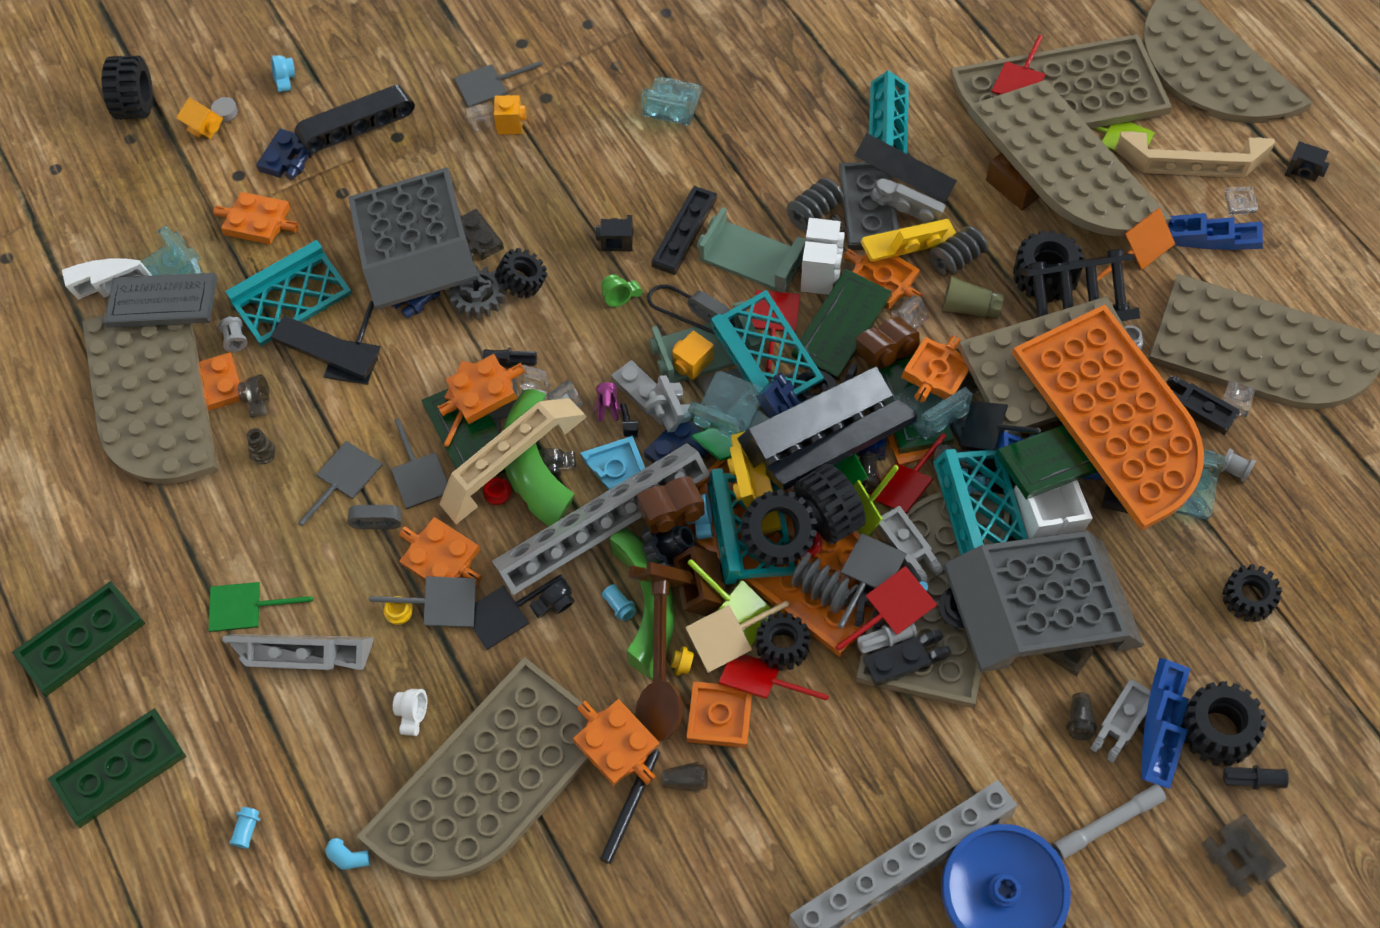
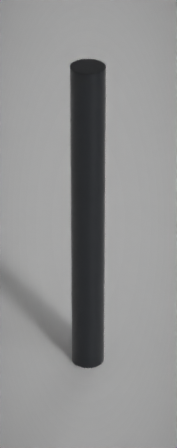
[600,749,660,864]

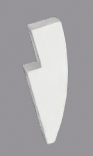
[62,259,152,300]

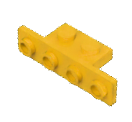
[860,219,956,262]
[727,431,782,535]

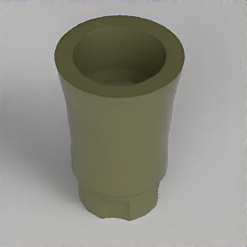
[942,276,1004,319]

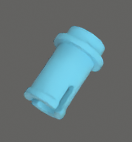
[602,584,636,622]
[229,807,260,849]

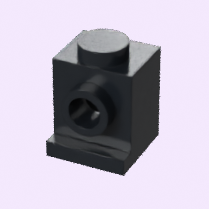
[1284,141,1330,182]
[596,215,634,251]

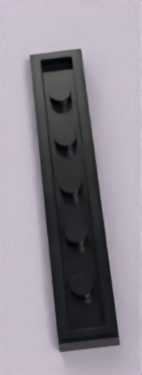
[766,399,918,491]

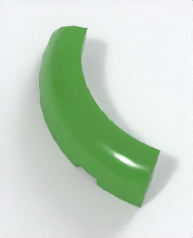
[504,389,574,526]
[610,527,675,680]

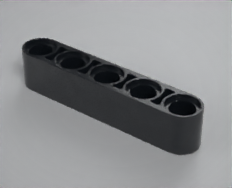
[294,85,415,153]

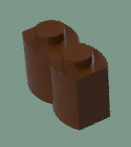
[856,317,920,369]
[637,476,705,533]

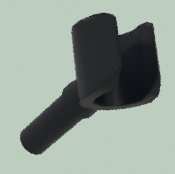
[620,403,638,437]

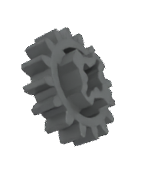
[448,266,506,320]

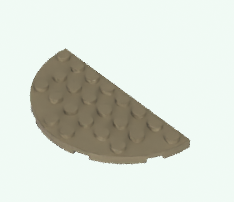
[1143,0,1312,123]

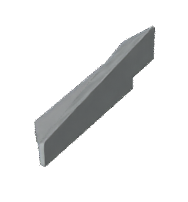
[223,634,374,670]

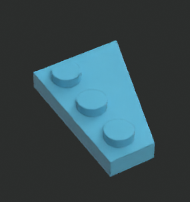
[580,436,645,490]

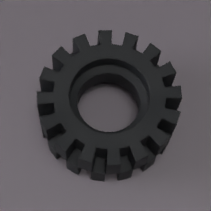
[495,248,547,298]
[1222,564,1282,622]
[756,612,810,671]

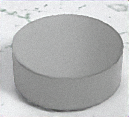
[211,97,238,122]

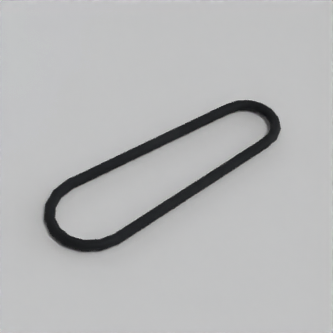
[647,284,735,335]

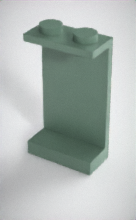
[697,207,807,293]
[649,301,761,383]

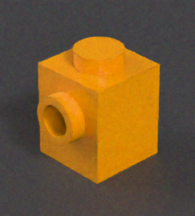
[494,95,526,135]
[176,97,223,139]
[672,330,714,380]

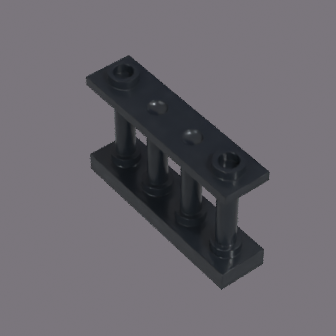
[1020,249,1140,321]

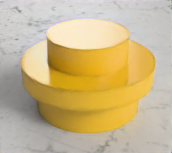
[383,596,413,625]
[670,646,694,676]

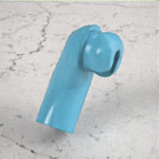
[326,838,371,870]

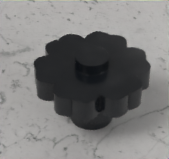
[642,525,695,568]

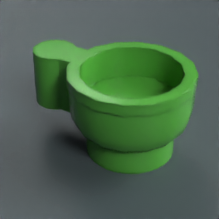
[601,274,643,307]

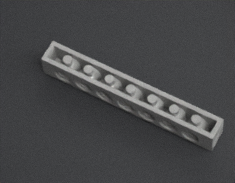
[492,443,710,595]
[789,780,1017,928]

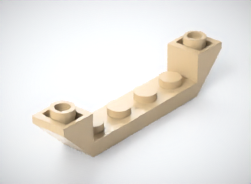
[1115,131,1275,178]
[439,398,586,525]

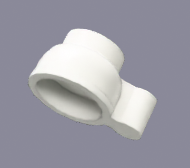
[393,689,427,736]

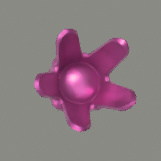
[593,382,622,422]

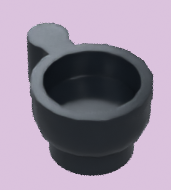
[529,579,575,619]

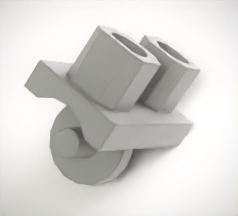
[644,375,694,432]

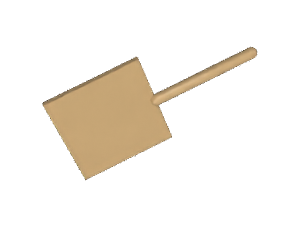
[685,601,789,673]

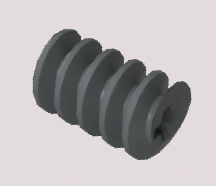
[787,178,844,231]
[928,226,988,276]
[792,552,858,614]

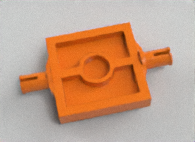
[213,192,299,245]
[843,249,923,310]
[901,335,969,403]
[438,354,526,424]
[399,517,482,586]
[573,699,660,786]

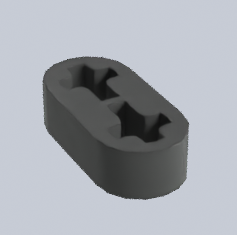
[687,291,735,324]
[347,505,402,529]

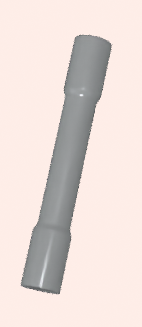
[1052,784,1166,860]

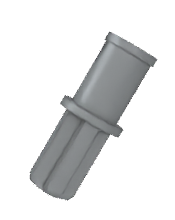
[857,623,917,654]

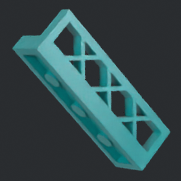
[869,70,909,154]

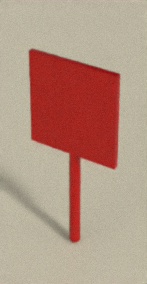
[991,35,1046,95]
[752,290,800,372]
[869,433,946,514]
[836,566,937,651]
[718,654,829,701]

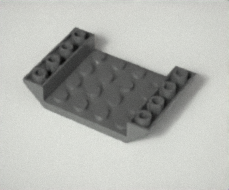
[348,167,478,310]
[943,531,1144,672]

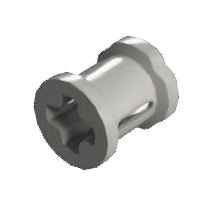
[218,317,248,352]
[1218,448,1256,483]

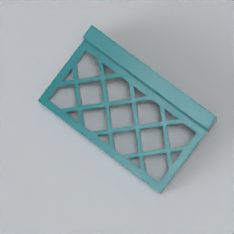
[225,240,352,346]
[711,290,824,416]
[933,449,1028,555]
[707,469,795,584]

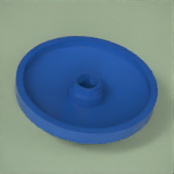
[941,824,1071,928]

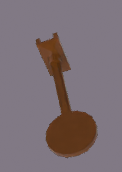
[629,562,691,742]

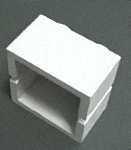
[801,218,845,295]
[1013,480,1093,539]

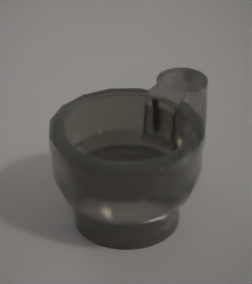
[238,374,270,418]
[538,448,576,477]

